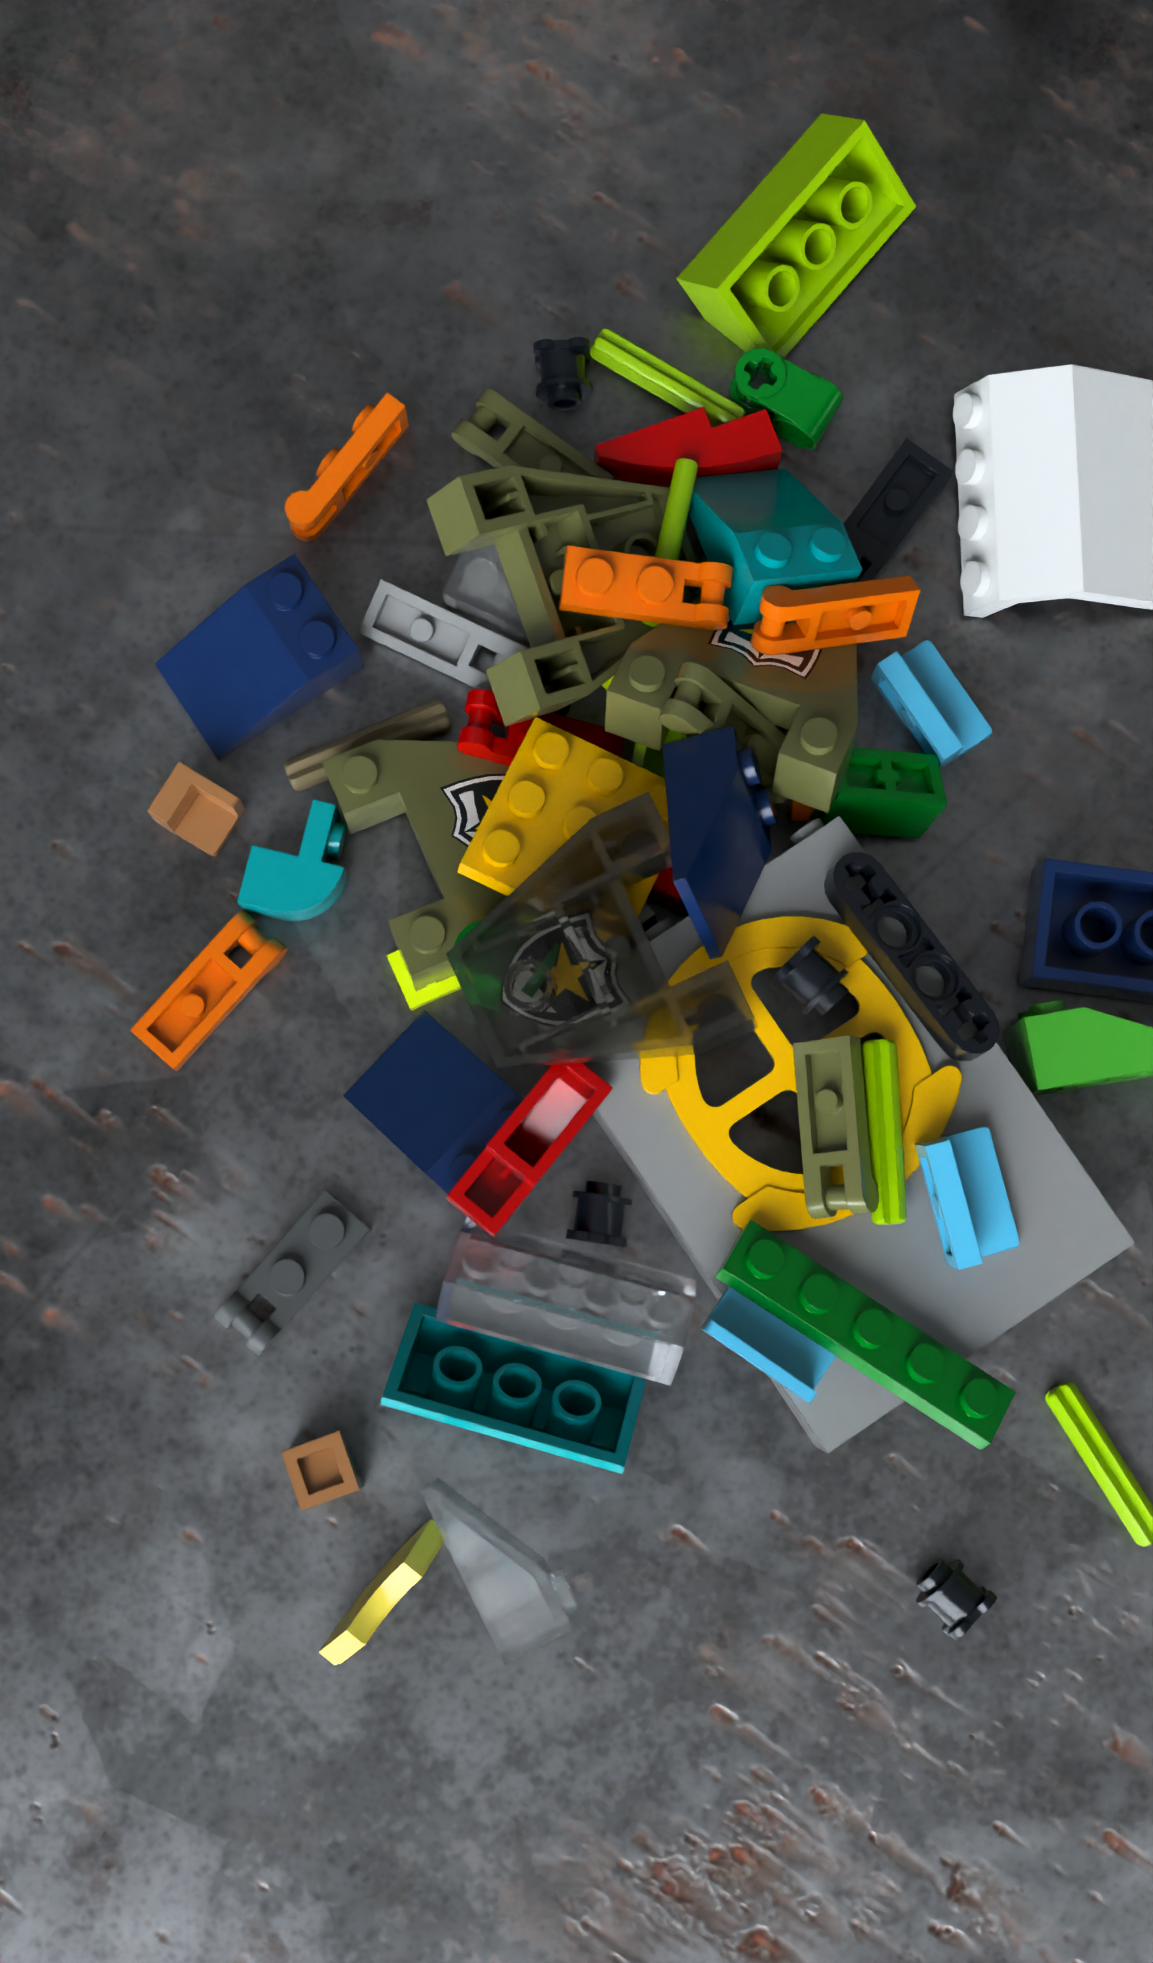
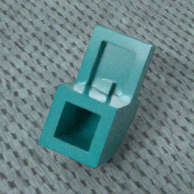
[237,799,349,921]

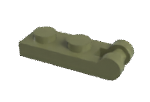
[451,388,614,480]
[658,662,786,803]
[793,1035,879,1219]

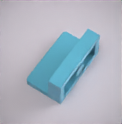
[870,640,992,769]
[914,1126,1020,1270]
[700,1286,836,1403]

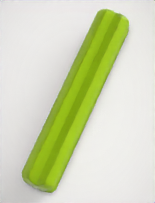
[590,328,746,428]
[861,1039,907,1225]
[1045,1381,1153,1547]

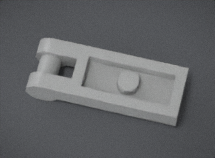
[357,579,530,691]

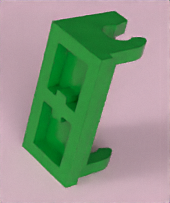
[811,747,947,839]

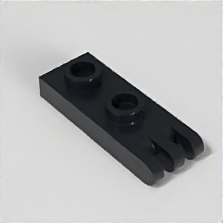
[843,438,953,582]

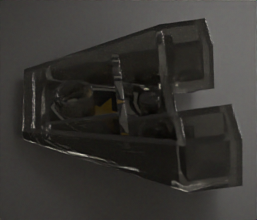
[446,792,758,1069]

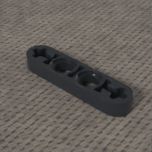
[824,852,1000,1061]

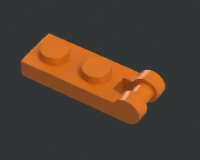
[285,392,409,542]
[559,545,733,630]
[750,575,921,655]
[130,910,288,1071]

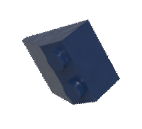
[155,553,364,761]
[663,726,778,959]
[343,1010,523,1195]

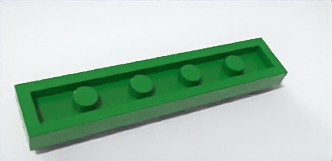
[715,1220,1016,1450]

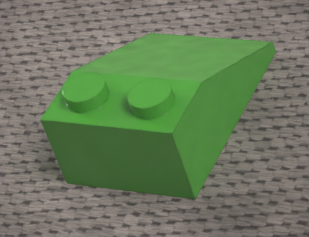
[1003,1000,1153,1097]

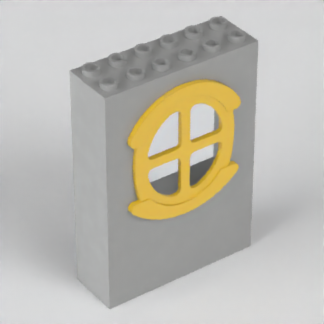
[536,816,1135,1453]

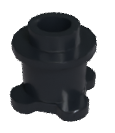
[533,337,593,410]
[769,936,849,1016]
[566,1181,632,1247]
[916,1559,997,1640]

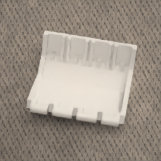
[953,364,1153,618]

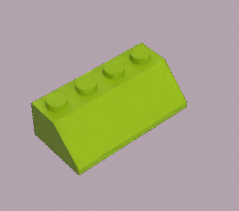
[676,113,916,368]

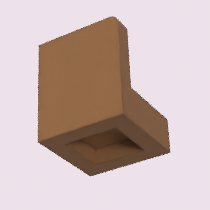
[147,762,246,856]
[281,1430,365,1511]

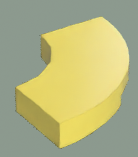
[319,1519,447,1666]

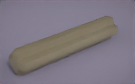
[284,699,451,791]

